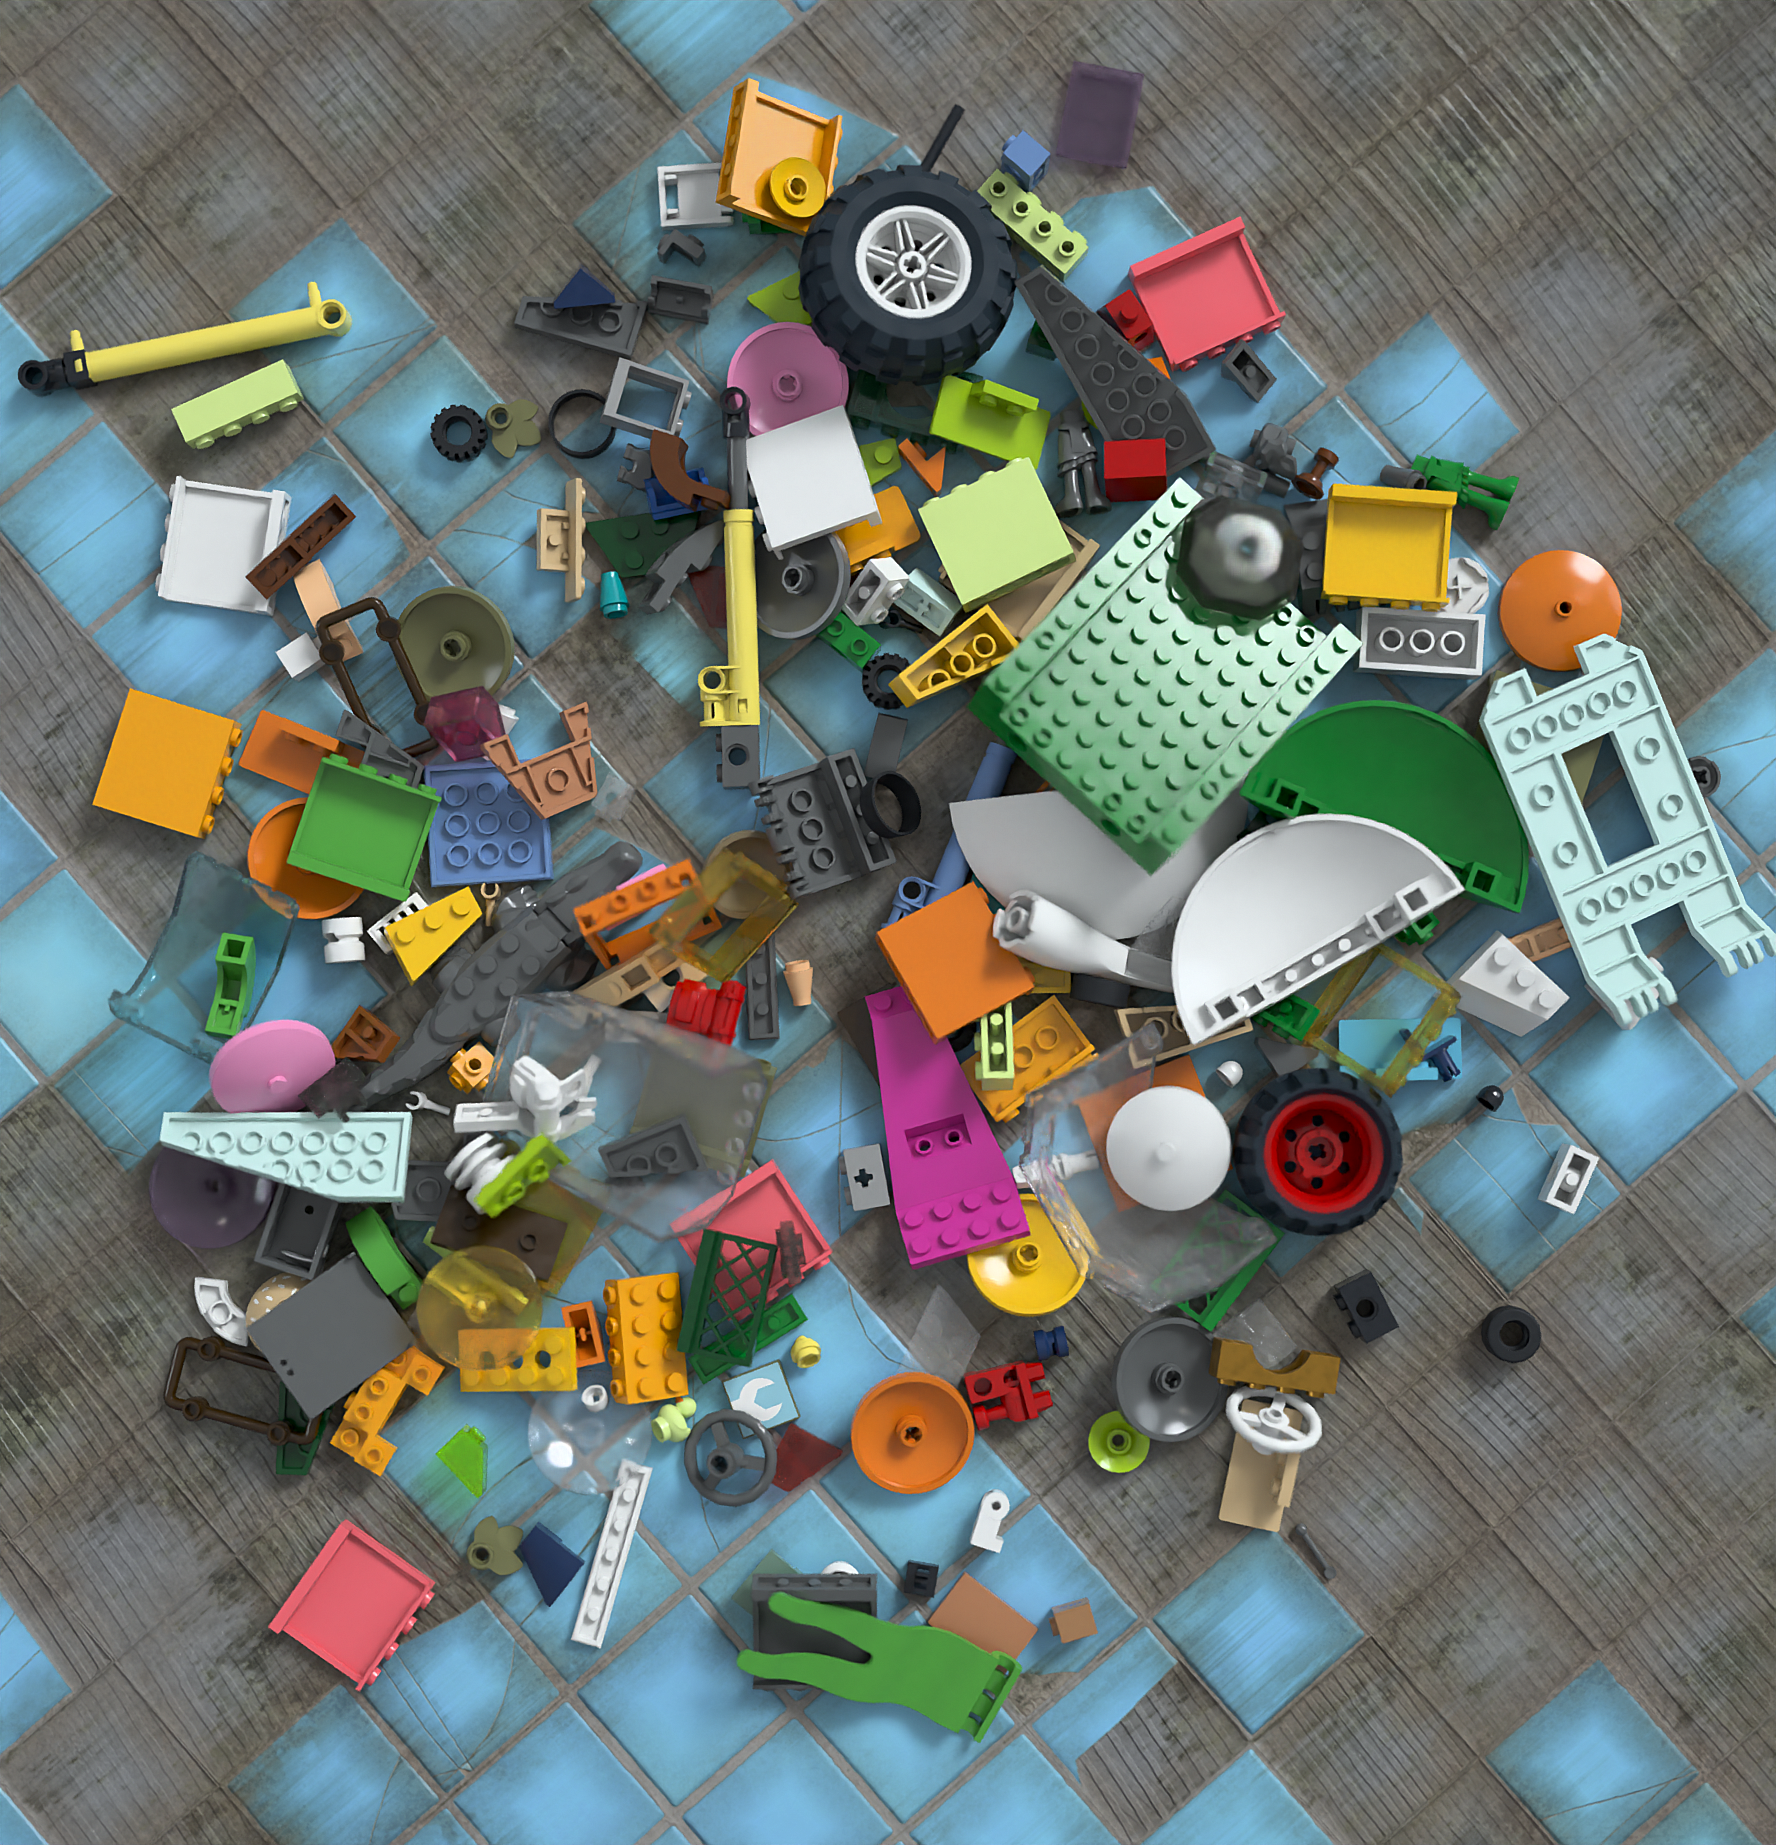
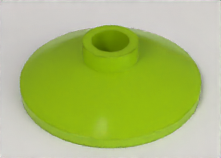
[1088,1410,1150,1473]

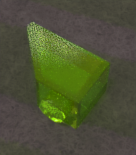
[436,1424,488,1499]

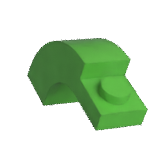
[205,932,256,1039]
[346,1206,429,1309]

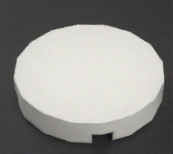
[1440,557,1489,614]

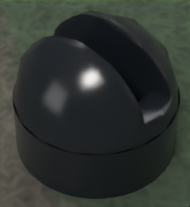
[1476,1085,1504,1112]

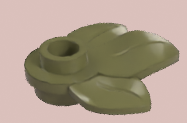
[485,399,541,459]
[466,1516,523,1575]

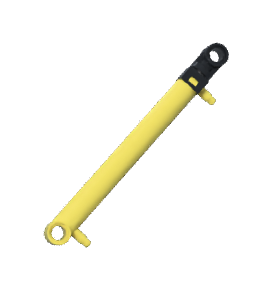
[18,282,352,397]

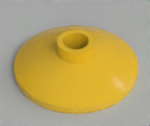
[769,157,826,218]

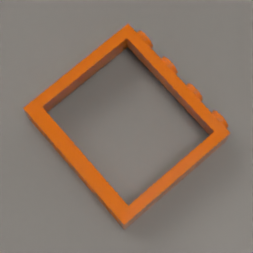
[573,859,723,970]

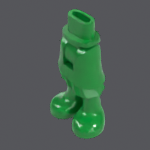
[1411,454,1519,531]

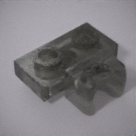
[298,1057,368,1123]
[775,1219,807,1285]

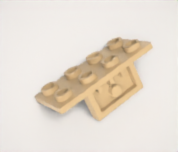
[1218,1399,1303,1532]

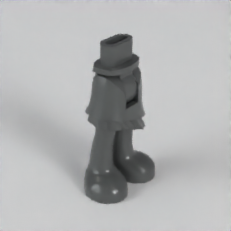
[1055,409,1112,518]

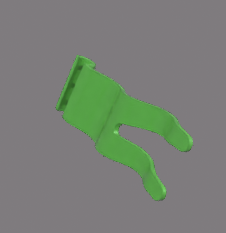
[737,1592,1022,1743]

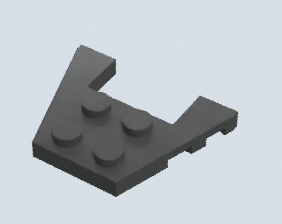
[335,710,424,788]
[391,1131,490,1222]

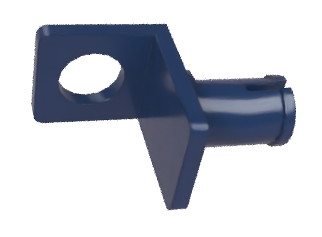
[1398,1028,1461,1082]

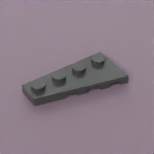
[514,296,648,360]

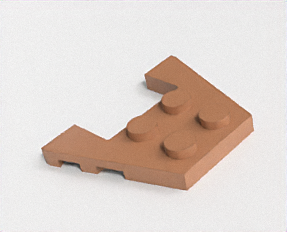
[480,702,598,820]

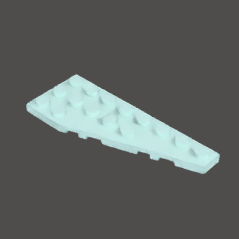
[160,1112,412,1202]

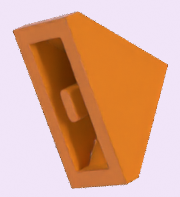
[561,1300,605,1368]

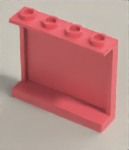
[1127,216,1286,372]
[668,1159,833,1321]
[268,1519,436,1691]

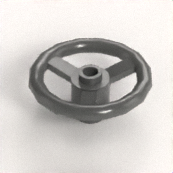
[684,1409,777,1507]

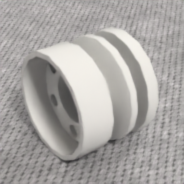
[444,1131,516,1214]

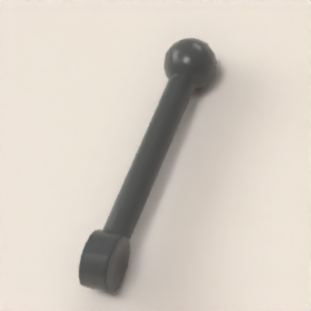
[1295,1523,1337,1579]

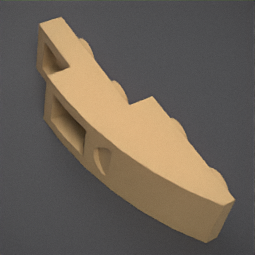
[566,934,686,1022]

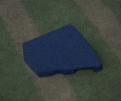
[519,1521,585,1607]

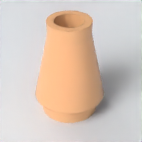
[783,960,813,1006]

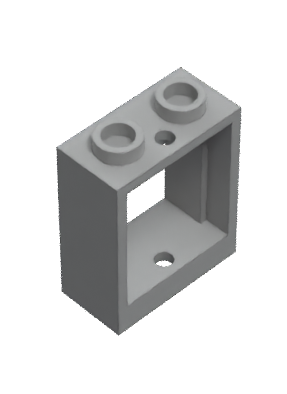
[600,358,692,439]

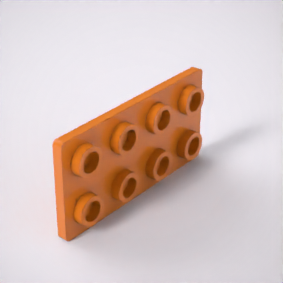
[239,710,364,794]

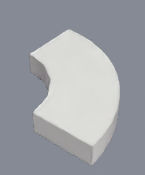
[194,1277,250,1346]

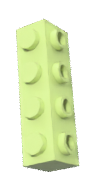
[978,169,1089,282]
[171,359,304,449]
[974,1002,1014,1090]

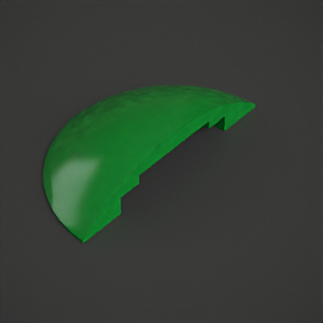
[1238,700,1529,913]

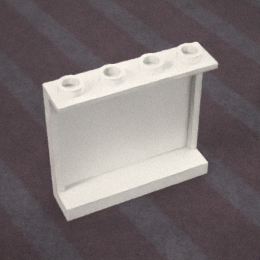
[746,405,883,560]
[155,476,292,616]

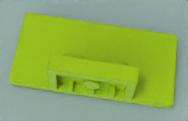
[929,375,1051,470]

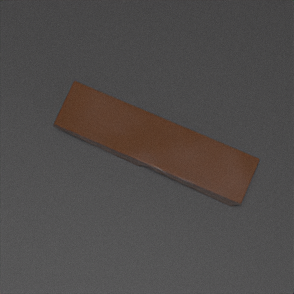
[245,493,356,600]

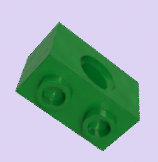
[816,612,881,673]

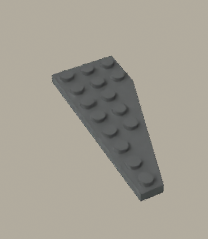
[1015,265,1216,477]

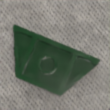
[585,510,702,580]

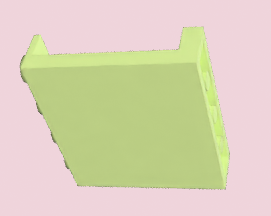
[918,457,1076,613]

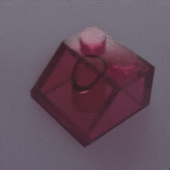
[424,686,506,762]

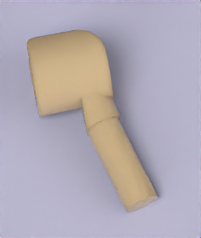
[481,883,501,926]

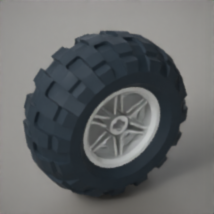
[798,165,1018,386]

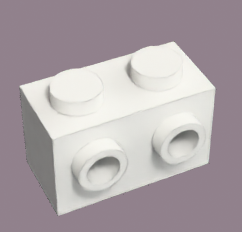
[842,557,910,626]

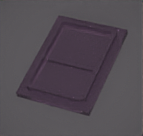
[1055,61,1144,169]

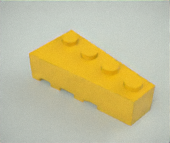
[888,604,1019,708]

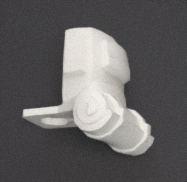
[510,1056,586,1143]

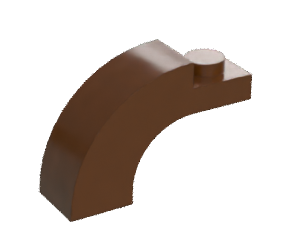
[650,429,731,512]

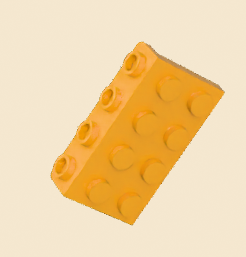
[960,995,1095,1123]
[603,1272,689,1405]

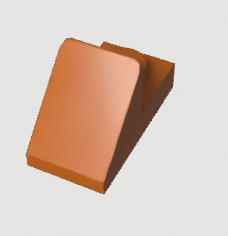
[898,439,946,497]

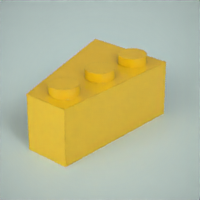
[384,887,482,987]

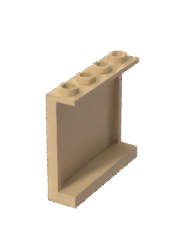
[938,519,1100,643]

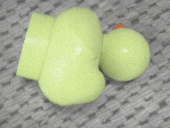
[651,1396,696,1443]

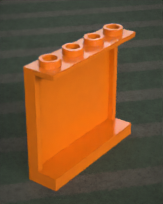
[875,881,1035,1045]

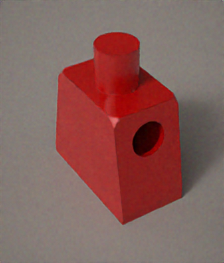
[1097,289,1154,352]

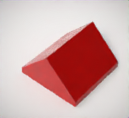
[1104,438,1167,503]

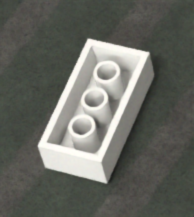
[1353,607,1485,680]

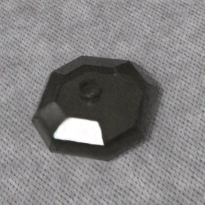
[1176,495,1304,621]

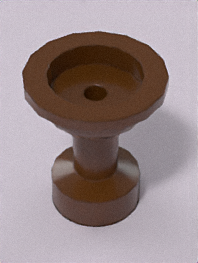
[1291,447,1339,500]

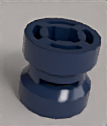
[1033,1325,1069,1361]

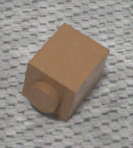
[1049,1597,1098,1644]

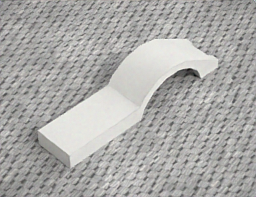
[454,1097,597,1140]

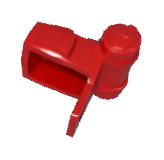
[665,979,746,1051]

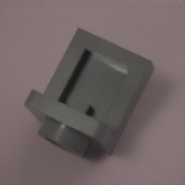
[657,229,706,267]

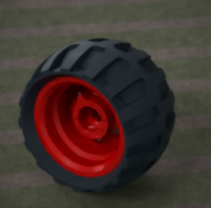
[1233,1068,1403,1236]

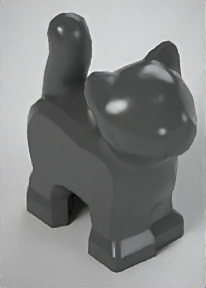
[617,443,655,492]

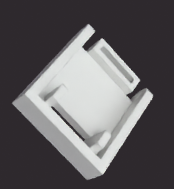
[658,163,734,231]

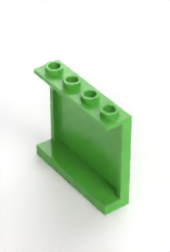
[286,753,442,902]

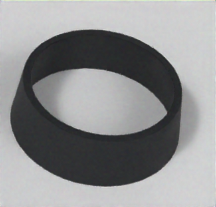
[860,771,921,839]

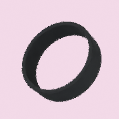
[548,389,617,459]

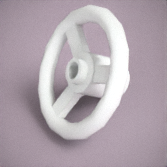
[1226,1385,1322,1455]

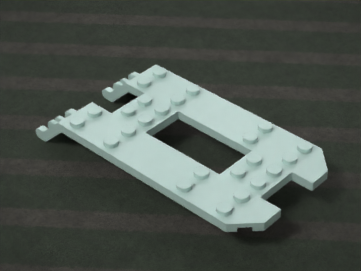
[1479,634,1776,1027]

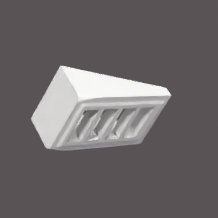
[367,892,428,955]

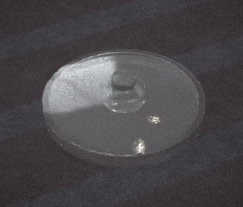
[528,1369,652,1495]

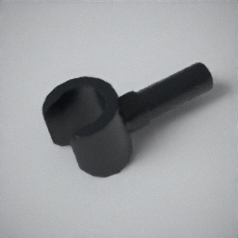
[879,610,923,634]

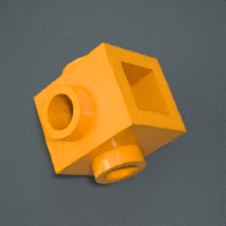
[447,1041,500,1095]

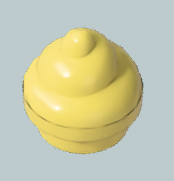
[790,1335,821,1368]

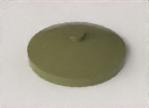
[395,586,515,708]

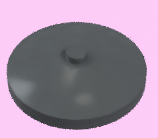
[755,529,850,640]
[1111,1316,1228,1442]

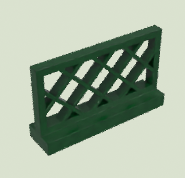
[676,1229,779,1368]

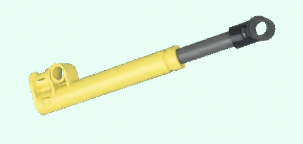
[698,387,760,726]

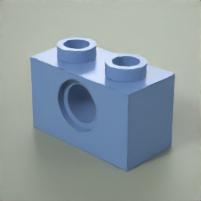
[1001,130,1051,193]

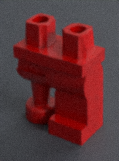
[963,1360,1053,1431]

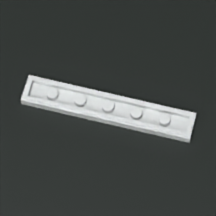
[571,1460,653,1648]

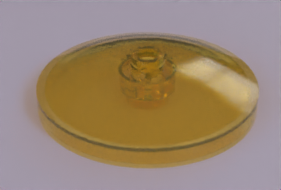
[417,1245,543,1371]

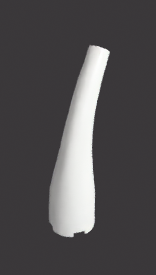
[993,890,1174,993]

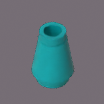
[600,571,630,619]

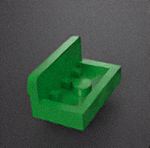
[1250,994,1321,1042]

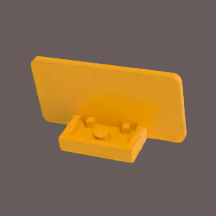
[834,486,921,576]

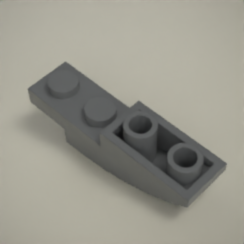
[638,519,725,615]

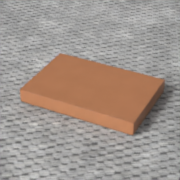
[927,1571,1038,1673]

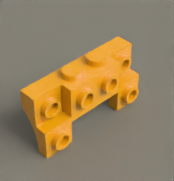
[330,1346,445,1476]

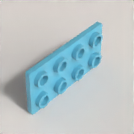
[1338,1018,1462,1081]

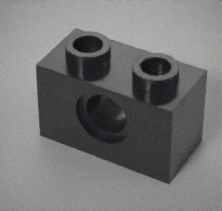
[1333,1269,1399,1344]

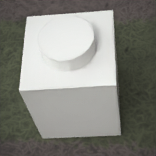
[276,632,325,682]

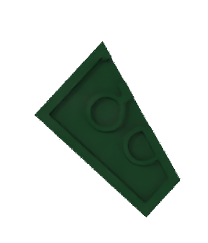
[276,1381,336,1475]

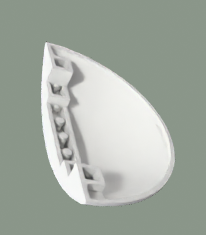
[949,774,1248,940]
[1172,814,1465,1046]

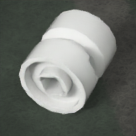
[322,917,365,964]

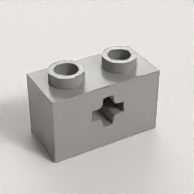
[838,1143,890,1211]

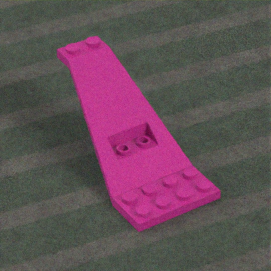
[865,986,1031,1270]

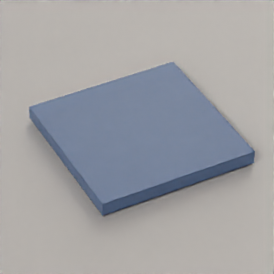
[424,759,554,888]

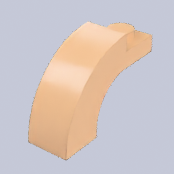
[293,559,363,662]

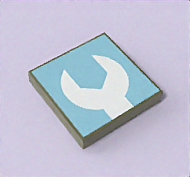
[721,1359,801,1439]

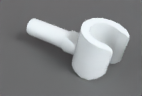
[406,1091,451,1115]

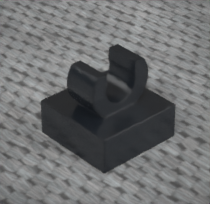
[904,1560,939,1598]

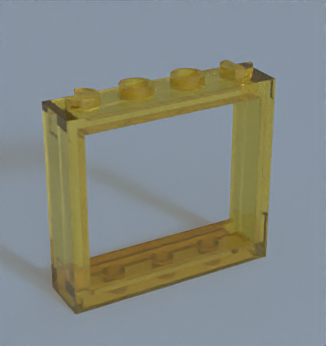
[648,847,799,983]
[1302,943,1462,1098]

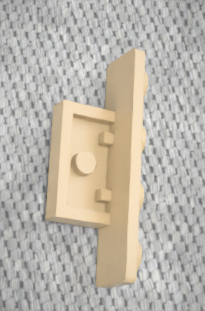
[536,478,585,603]

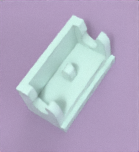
[893,568,963,637]

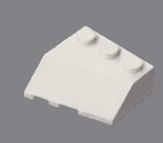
[1433,930,1570,1037]

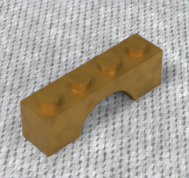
[1208,1337,1341,1398]

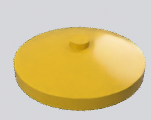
[967,1194,1090,1317]

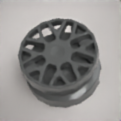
[1687,756,1721,798]

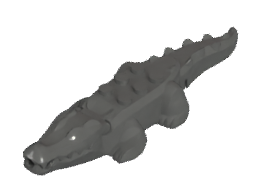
[344,841,643,1112]

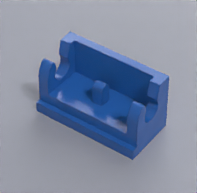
[644,467,709,520]

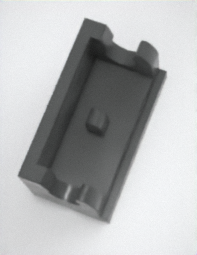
[648,275,714,324]

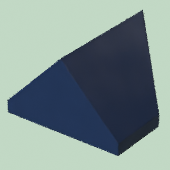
[554,264,615,309]

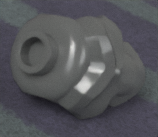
[1249,423,1297,480]

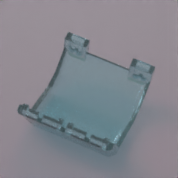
[108,850,300,1065]

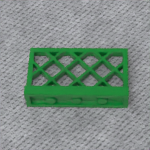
[1152,1189,1285,1332]

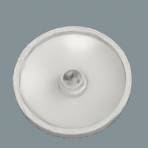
[1106,1086,1232,1211]

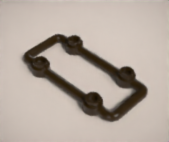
[316,597,442,758]
[163,1336,323,1446]

